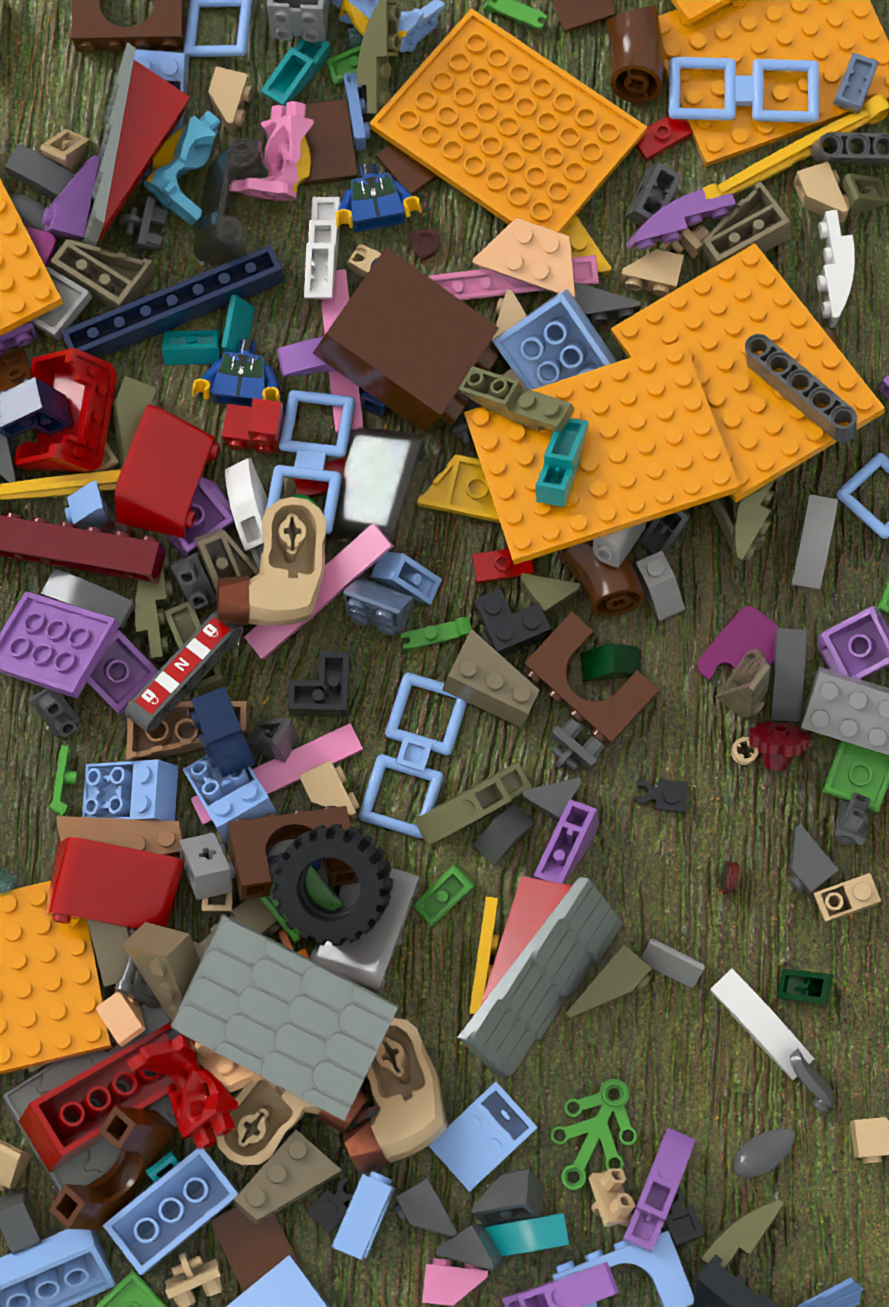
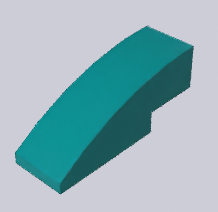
[260,38,332,106]
[536,418,588,507]
[485,1213,569,1257]

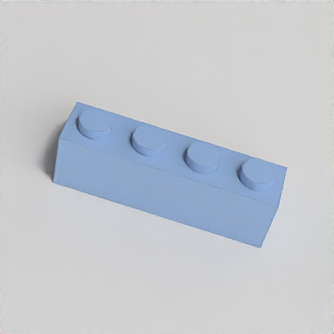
[103,1148,240,1275]
[0,1229,116,1307]

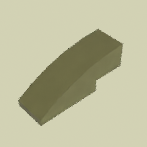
[164,601,227,696]
[699,1199,784,1268]

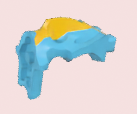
[144,110,221,226]

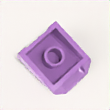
[165,476,234,558]
[818,606,889,680]
[87,629,158,714]

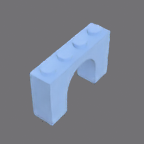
[332,1171,396,1260]
[552,1230,694,1307]

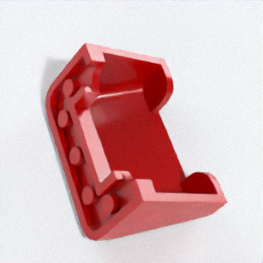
[13,348,117,472]
[115,404,220,538]
[45,837,185,930]

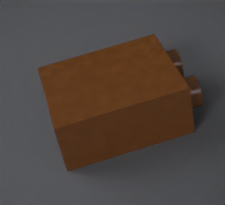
[313,247,499,433]

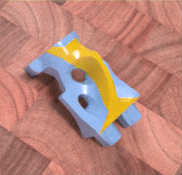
[332,0,445,53]

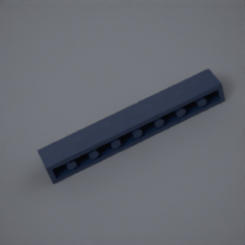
[61,245,285,358]

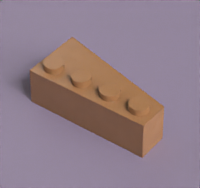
[126,701,250,761]
[56,816,185,858]

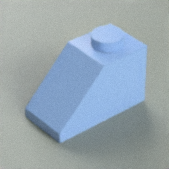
[65,481,111,530]
[370,552,442,605]

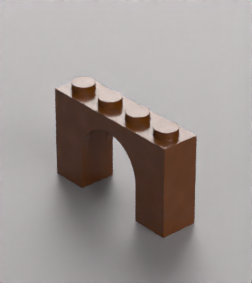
[71,0,185,53]
[524,612,660,744]
[227,806,359,900]
[49,1106,176,1230]

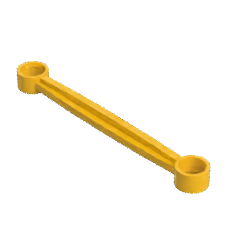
[703,94,889,199]
[0,469,122,500]

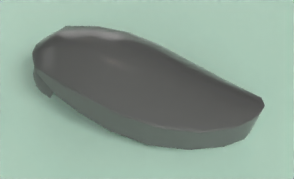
[9,194,46,231]
[789,1048,835,1113]
[733,1128,795,1178]

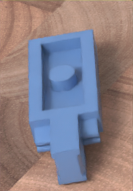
[343,72,370,151]

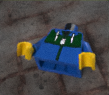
[335,163,422,233]
[192,339,280,407]

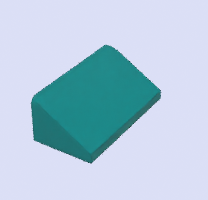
[221,294,254,354]
[162,330,220,365]

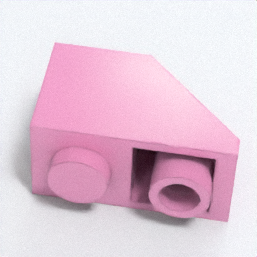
[422,1258,488,1306]

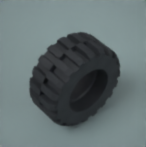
[272,824,393,946]

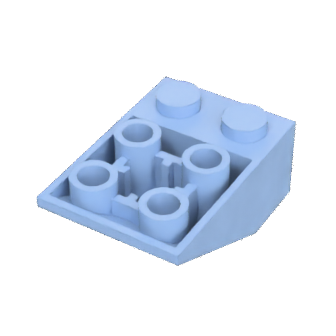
[134,49,190,137]
[183,755,278,847]
[82,759,178,821]
[428,1082,538,1192]

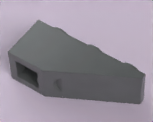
[550,283,641,326]

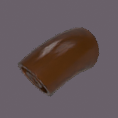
[605,6,664,103]
[558,540,646,617]

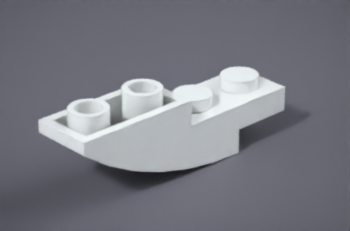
[817,210,855,328]
[225,458,268,570]

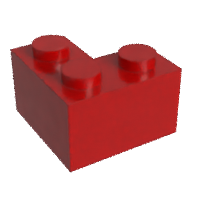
[222,398,284,455]

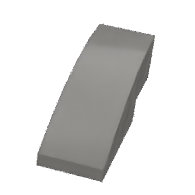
[791,494,838,591]

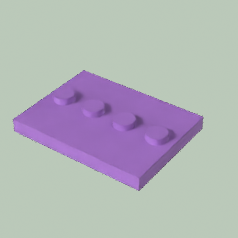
[0,591,120,698]

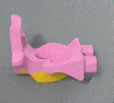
[229,101,314,201]

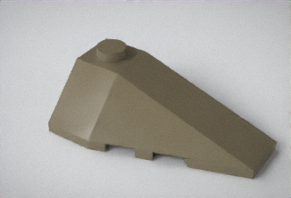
[715,648,770,718]

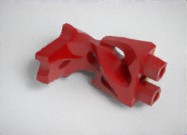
[127,1034,239,1150]

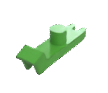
[483,0,548,30]
[400,617,471,650]
[49,745,78,816]

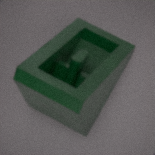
[580,643,642,682]
[776,968,834,1009]

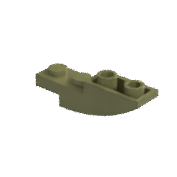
[357,0,401,114]
[458,366,575,433]
[732,473,786,567]
[135,551,174,664]
[413,762,532,846]

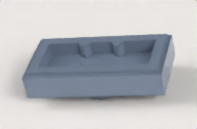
[833,53,879,113]

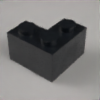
[474,588,551,657]
[288,652,351,717]

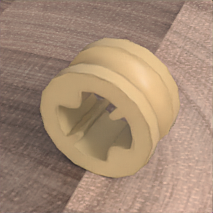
[731,737,759,765]

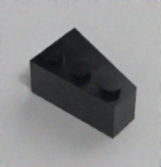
[693,1254,779,1307]

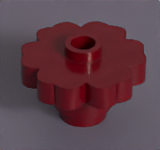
[748,721,810,771]

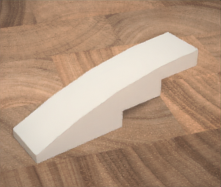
[304,197,341,299]
[709,968,814,1080]

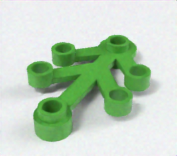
[550,1079,637,1190]

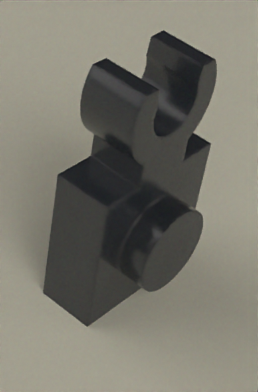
[635,779,688,814]
[307,1177,356,1233]
[664,1187,704,1248]

